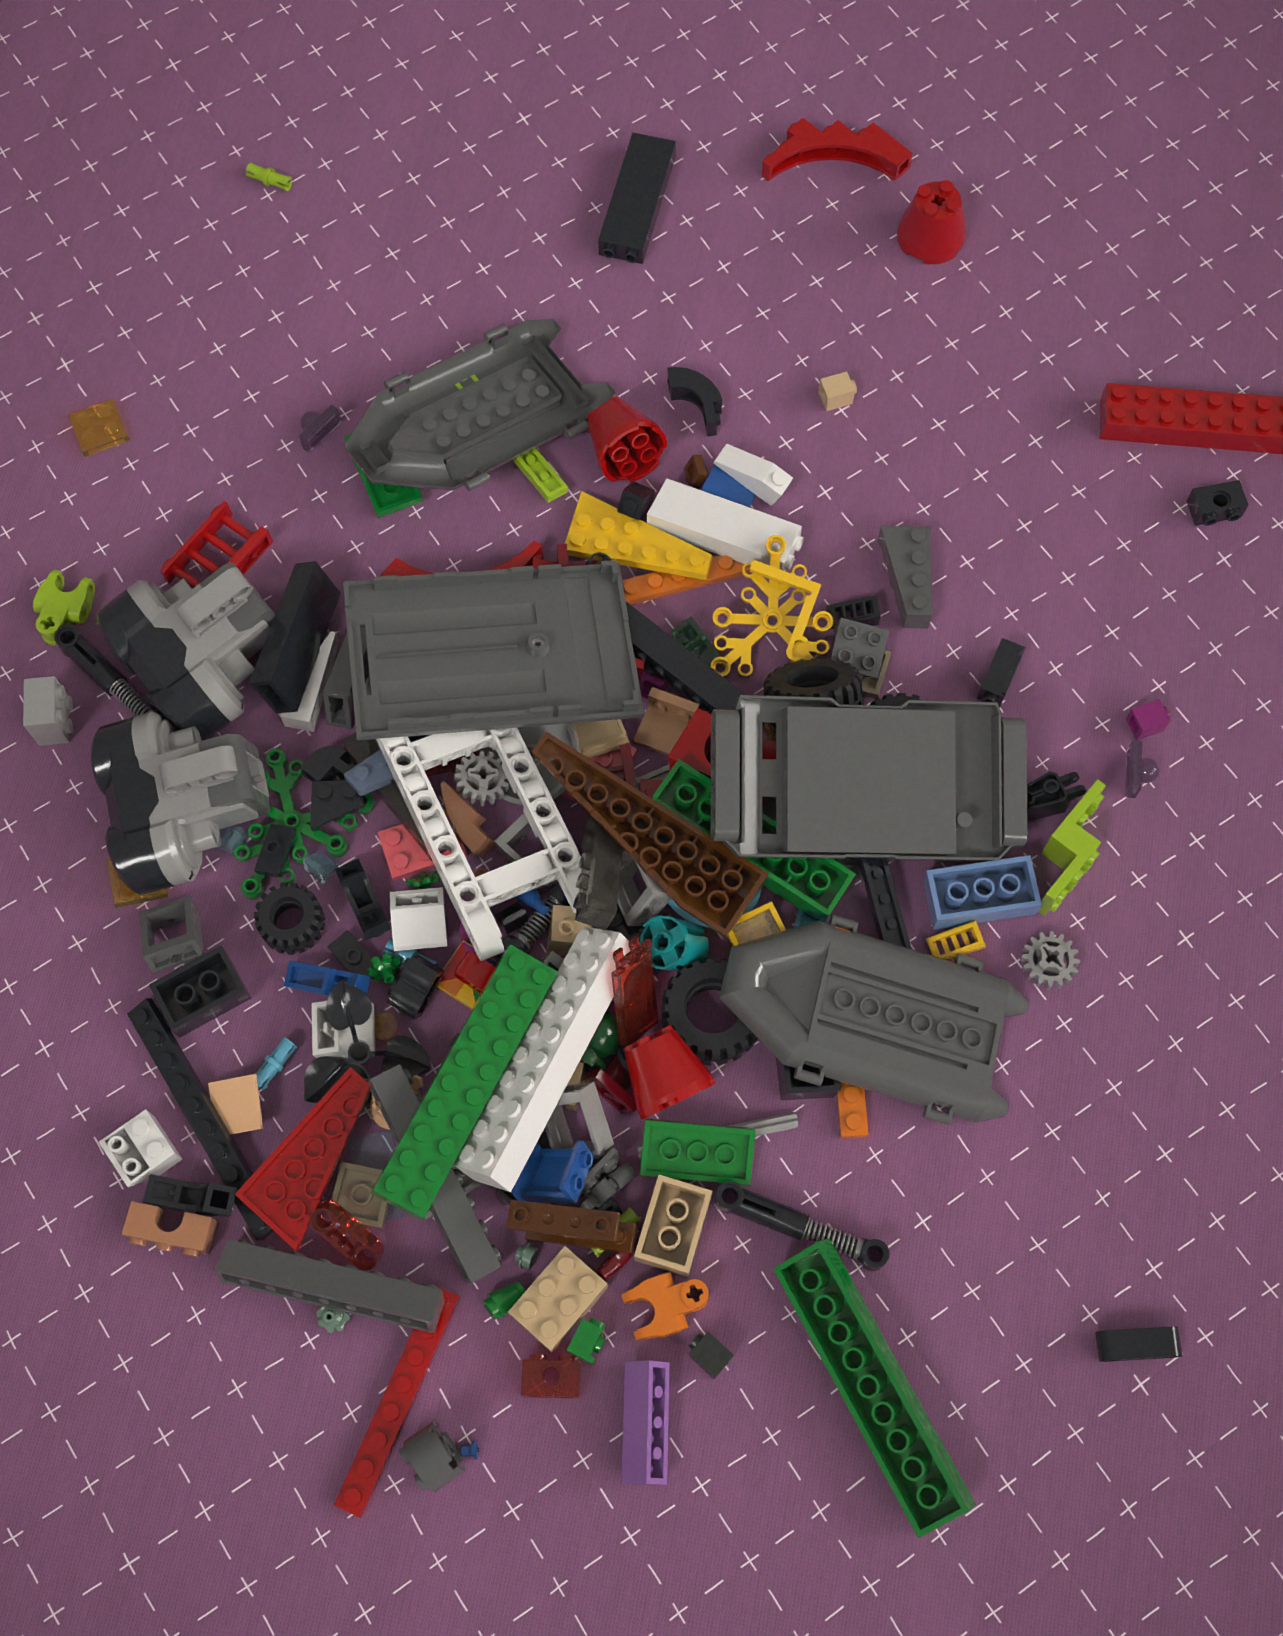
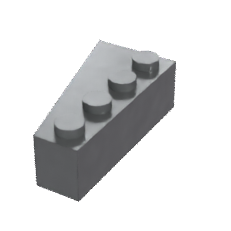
[878,526,932,629]

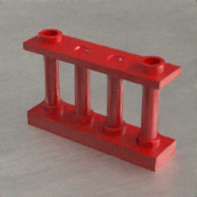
[160,501,273,588]

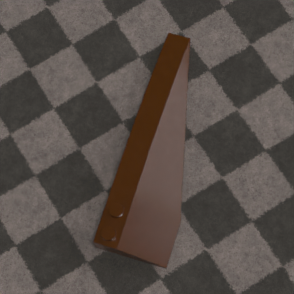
[531,731,769,938]

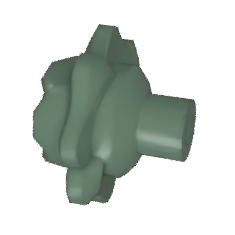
[316,1306,350,1333]

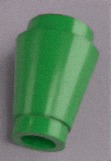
[483,1281,525,1320]

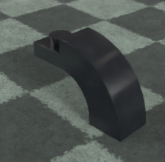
[667,367,722,437]
[335,858,391,940]
[142,1174,237,1217]

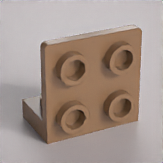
[634,687,699,755]

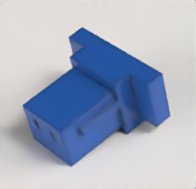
[461,1441,479,1460]

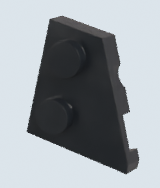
[310,780,365,831]

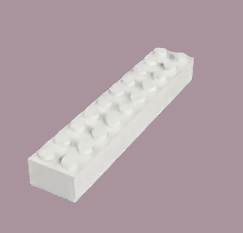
[453,926,638,1192]

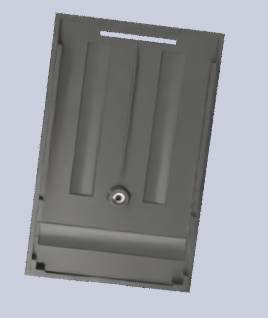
[343,560,644,740]

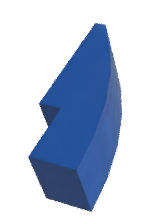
[284,960,370,996]

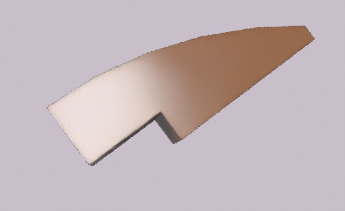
[440,781,495,858]

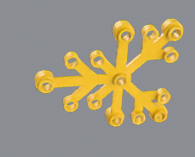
[710,535,833,677]

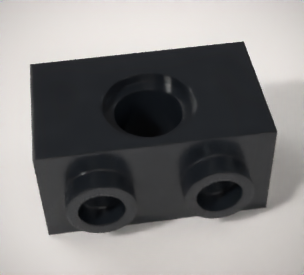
[1186,480,1248,526]

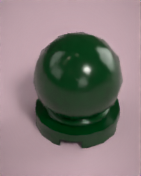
[579,1010,622,1073]

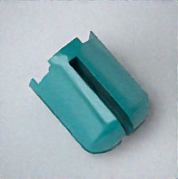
[637,915,709,971]

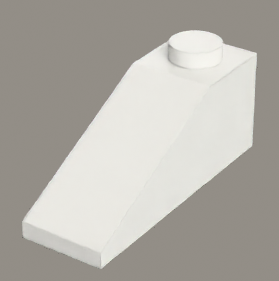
[713,444,793,506]

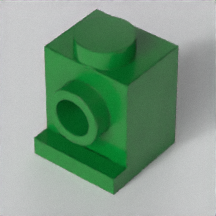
[567,1317,606,1365]

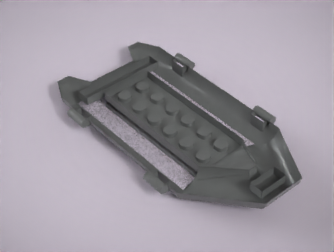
[344,319,616,491]
[719,914,1028,1125]

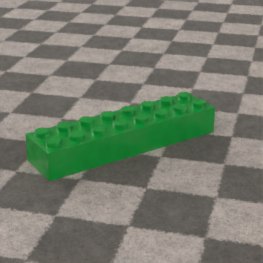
[652,759,856,922]

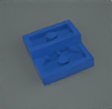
[701,465,756,508]

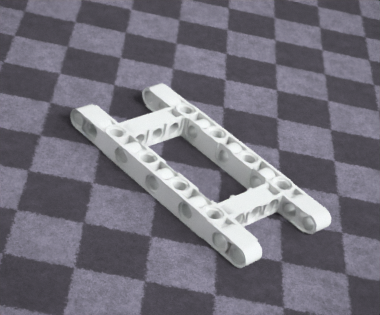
[376,728,604,961]

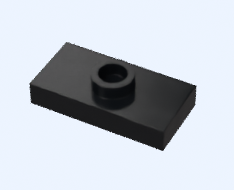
[254,824,297,878]
[327,930,374,980]

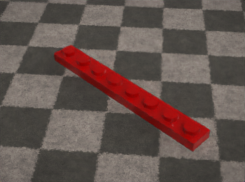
[333,1285,460,1518]

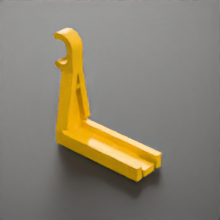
[750,560,822,662]

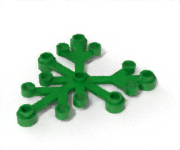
[234,748,375,900]

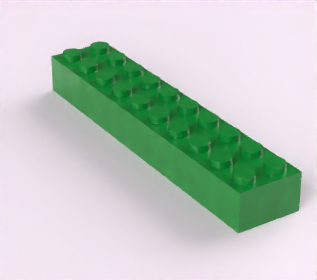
[370,944,558,1220]
[773,1239,976,1538]

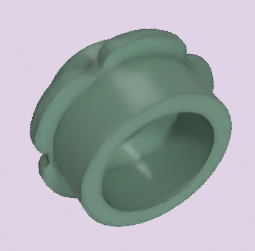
[515,1242,538,1270]

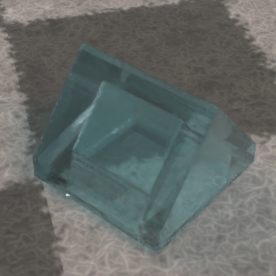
[217,826,250,858]
[303,852,338,884]

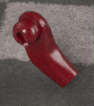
[596,1238,639,1281]

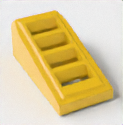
[926,920,986,960]

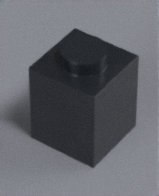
[617,481,655,521]

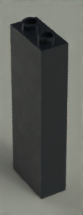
[598,132,676,264]
[249,561,341,714]

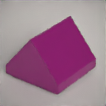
[639,672,668,699]

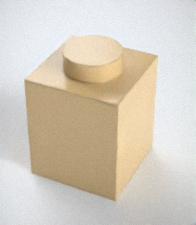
[818,371,857,411]

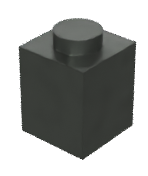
[689,1332,734,1379]

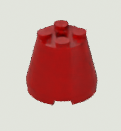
[897,180,966,264]
[587,396,667,483]
[623,1025,716,1120]

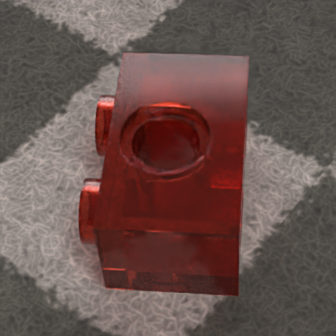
[521,1354,581,1399]

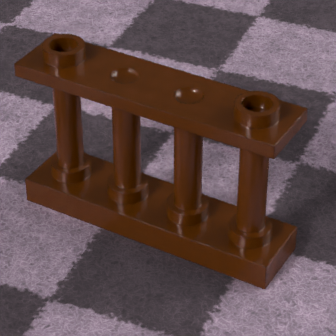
[506,1200,638,1254]

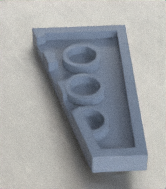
[344,734,433,796]

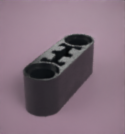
[1095,1326,1182,1362]

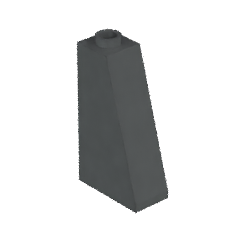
[323,627,369,729]

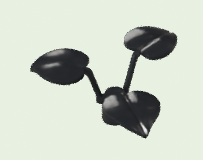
[304,981,431,1103]

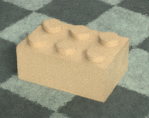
[634,1175,712,1277]
[508,1246,608,1354]

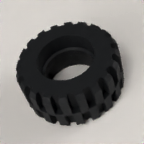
[763,658,864,728]
[661,957,758,1066]

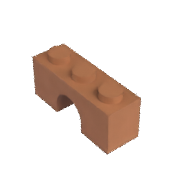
[121,1201,218,1258]

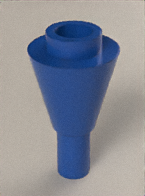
[513,888,549,915]

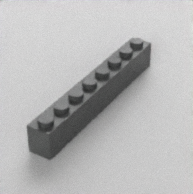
[367,1064,502,1284]
[215,1239,445,1334]

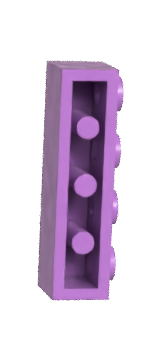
[622,1360,670,1485]

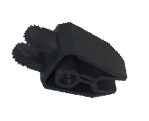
[1027,771,1087,820]

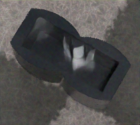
[387,955,444,1019]

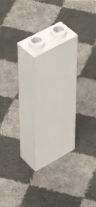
[647,479,804,571]

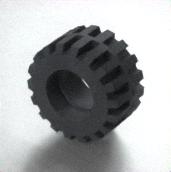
[254,882,325,955]

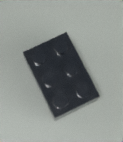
[149,945,251,1038]

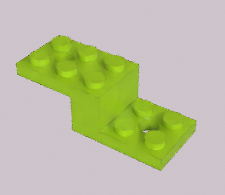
[1038,779,1106,916]

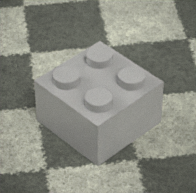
[23,676,73,746]

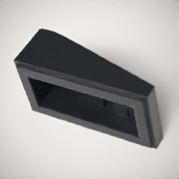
[826,595,880,629]

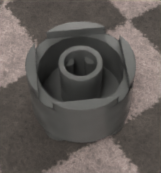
[399,1420,466,1492]

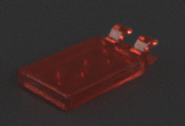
[611,936,659,1047]

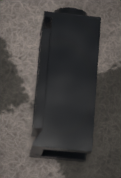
[977,638,1026,708]

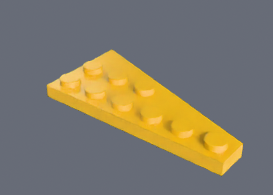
[565,491,712,580]

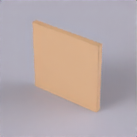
[208,1074,263,1134]

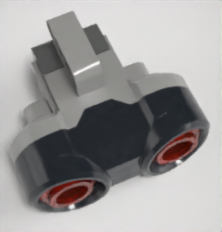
[96,563,276,741]
[91,711,270,896]

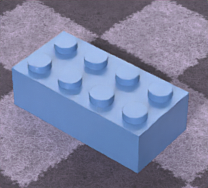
[922,855,1042,930]

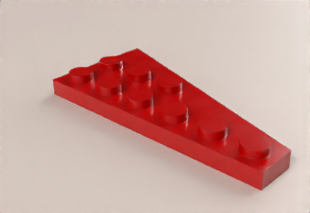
[235,1067,370,1251]

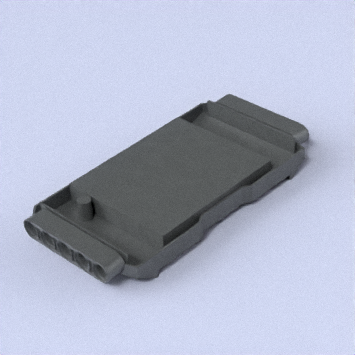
[711,695,1027,861]

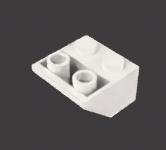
[390,887,447,951]
[312,1001,375,1062]
[99,1109,182,1187]

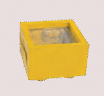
[728,901,786,946]

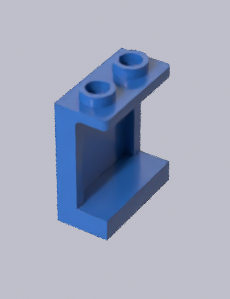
[511,1141,594,1204]

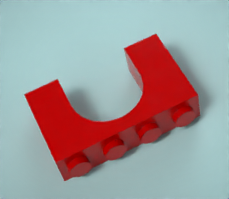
[667,708,776,806]

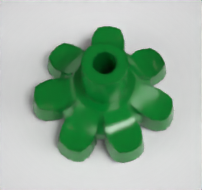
[405,871,440,889]
[367,953,401,983]

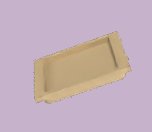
[571,719,630,759]

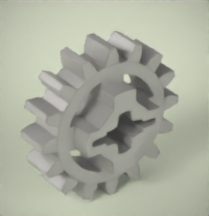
[454,751,509,806]
[1020,931,1080,990]

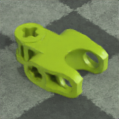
[33,569,95,646]

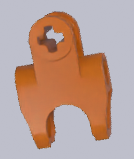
[621,1272,709,1341]

